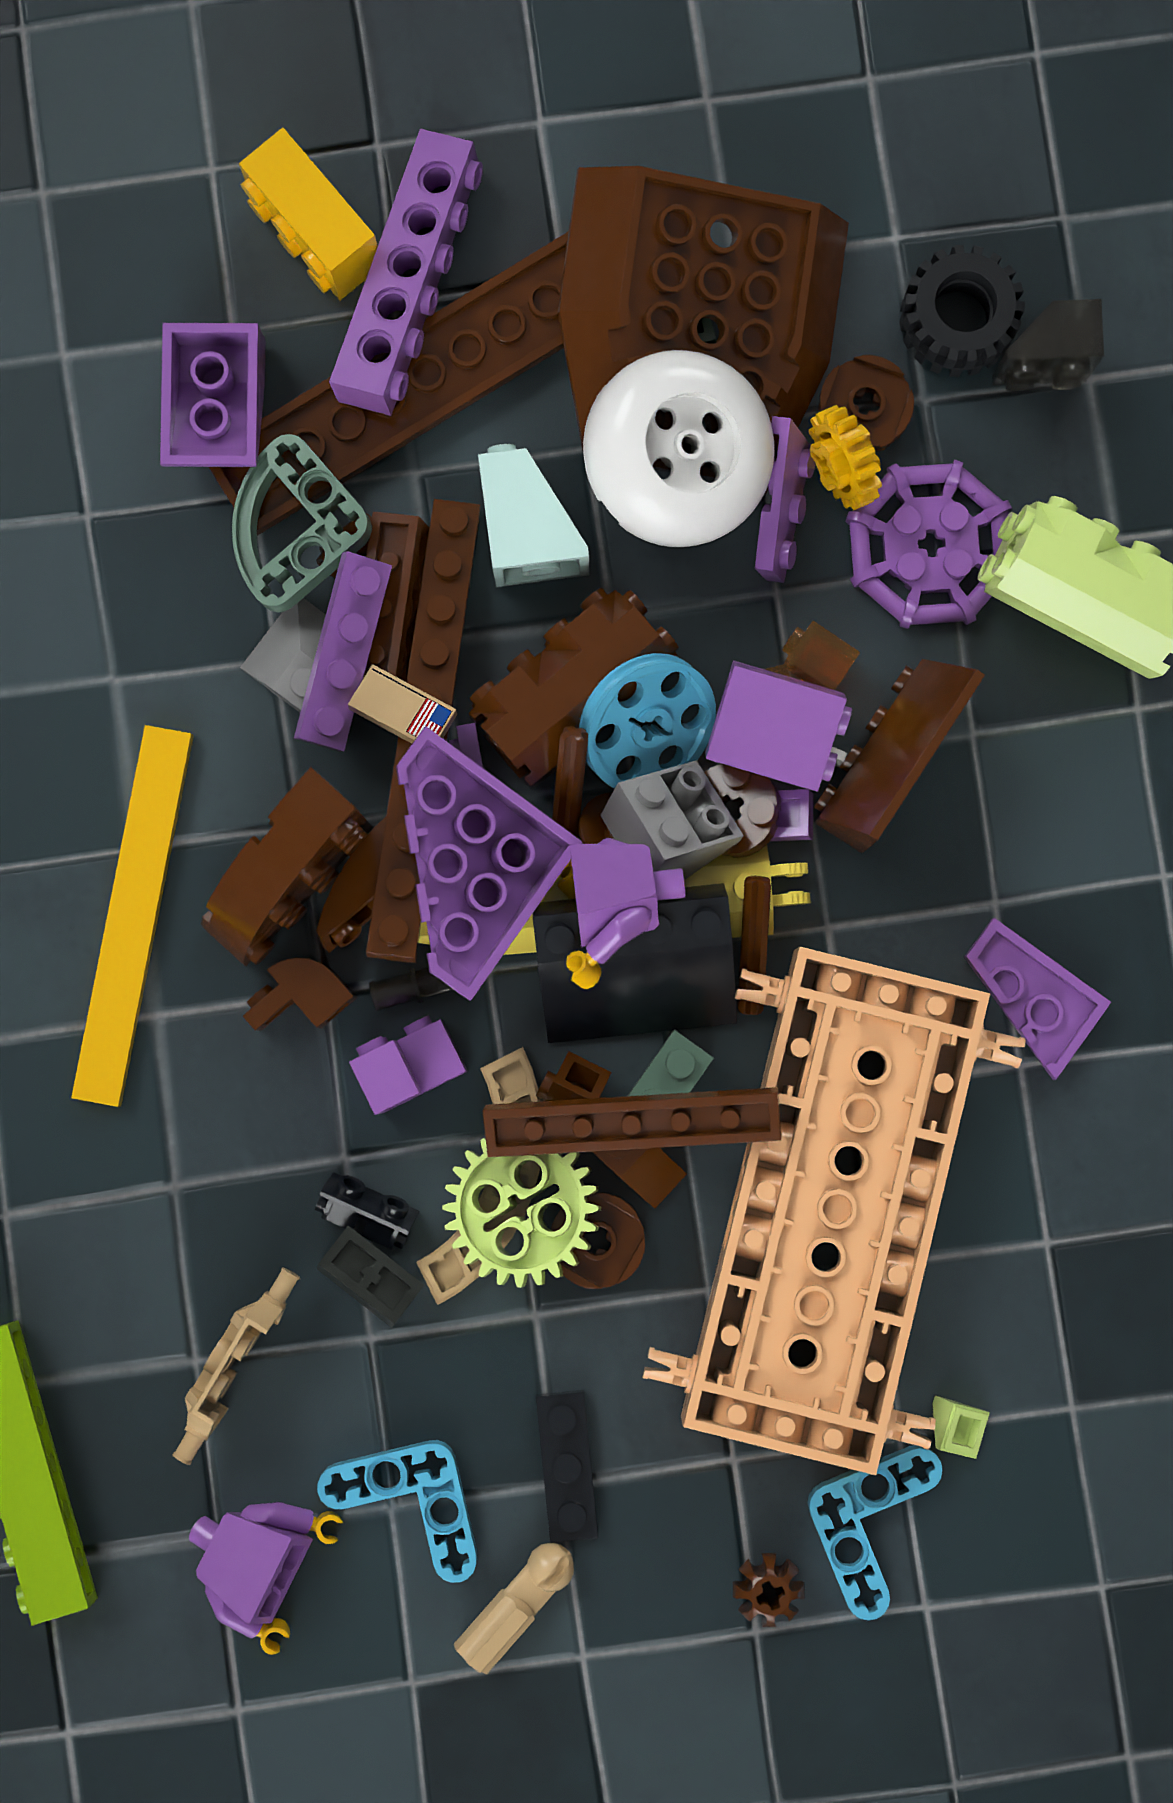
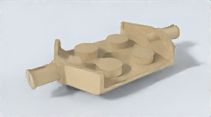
[173,1267,300,1465]

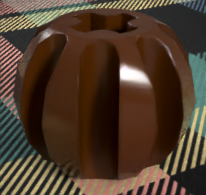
[733,1553,805,1627]

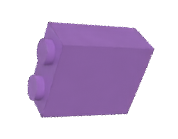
[705,660,852,792]

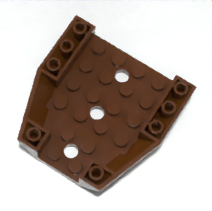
[558,166,849,495]

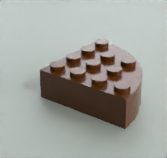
[201,767,373,967]

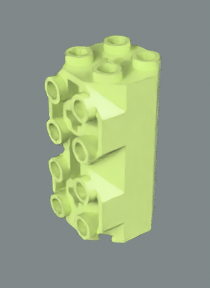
[977,496,1173,679]

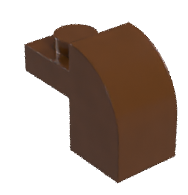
[243,958,358,1031]

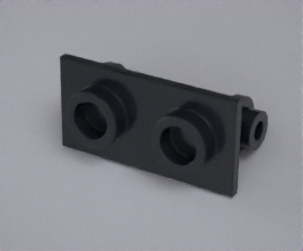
[315,1172,420,1250]

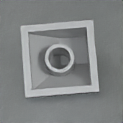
[240,598,326,713]

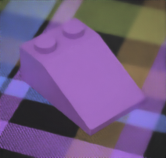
[160,323,265,467]

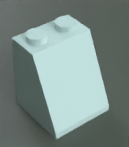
[478,444,589,587]

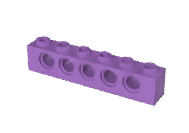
[329,129,483,416]

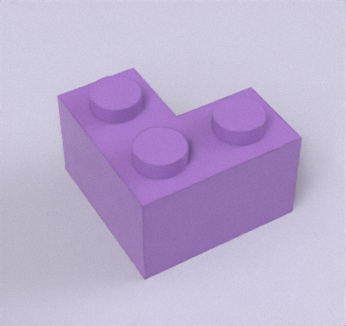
[349,1015,468,1115]

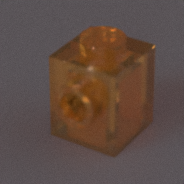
[782,620,861,690]

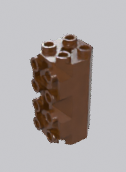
[469,587,679,791]

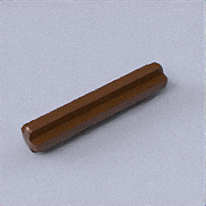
[552,725,588,838]
[738,875,771,1015]

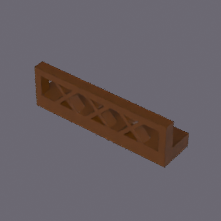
[363,511,430,682]

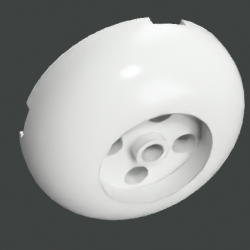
[583,350,774,547]

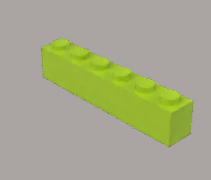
[0,1320,98,1626]

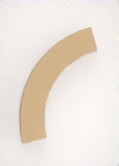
[416,1047,541,1305]

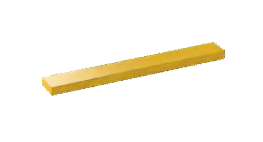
[71,725,194,1107]

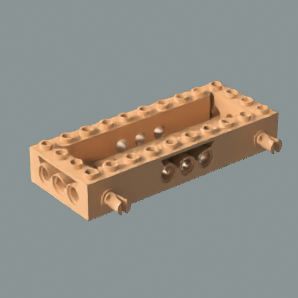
[642,947,1026,1475]

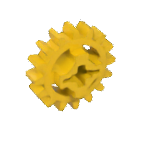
[809,405,882,510]

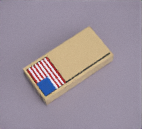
[348,664,457,743]

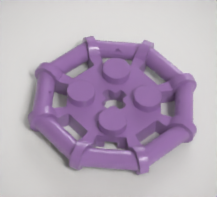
[845,459,1012,629]

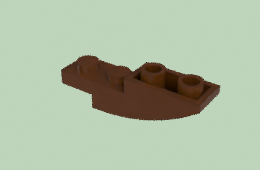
[316,817,386,953]

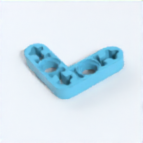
[317,1440,478,1583]
[807,1445,942,1621]

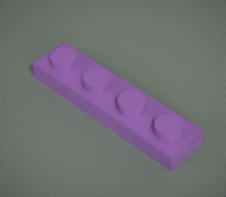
[294,551,392,751]

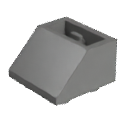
[600,760,744,880]

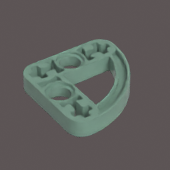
[232,434,372,612]

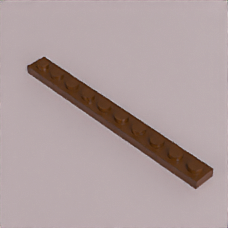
[366,499,481,963]

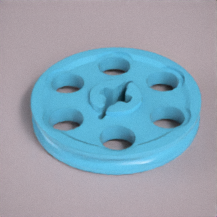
[579,653,716,788]

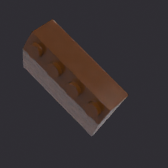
[814,659,985,853]

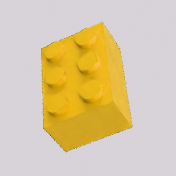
[239,127,378,301]

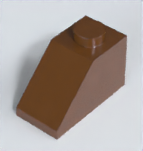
[592,1148,687,1209]

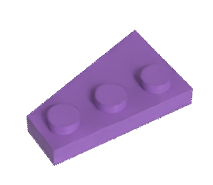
[755,416,815,583]
[964,918,1111,1080]

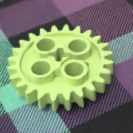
[442,1138,601,1288]

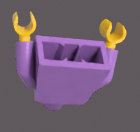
[557,838,685,989]
[189,1502,343,1655]

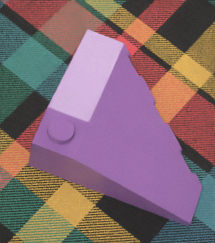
[396,726,583,1001]

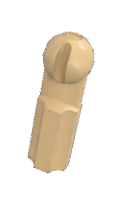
[454,1543,574,1675]

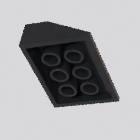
[533,883,737,1043]

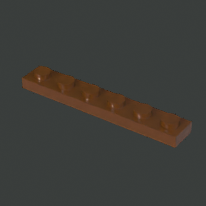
[483,1087,782,1157]

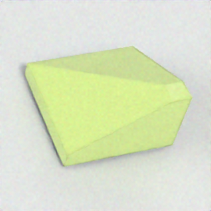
[933,1395,990,1459]

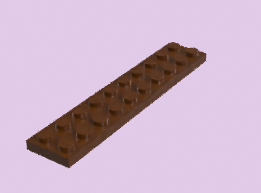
[209,231,569,536]

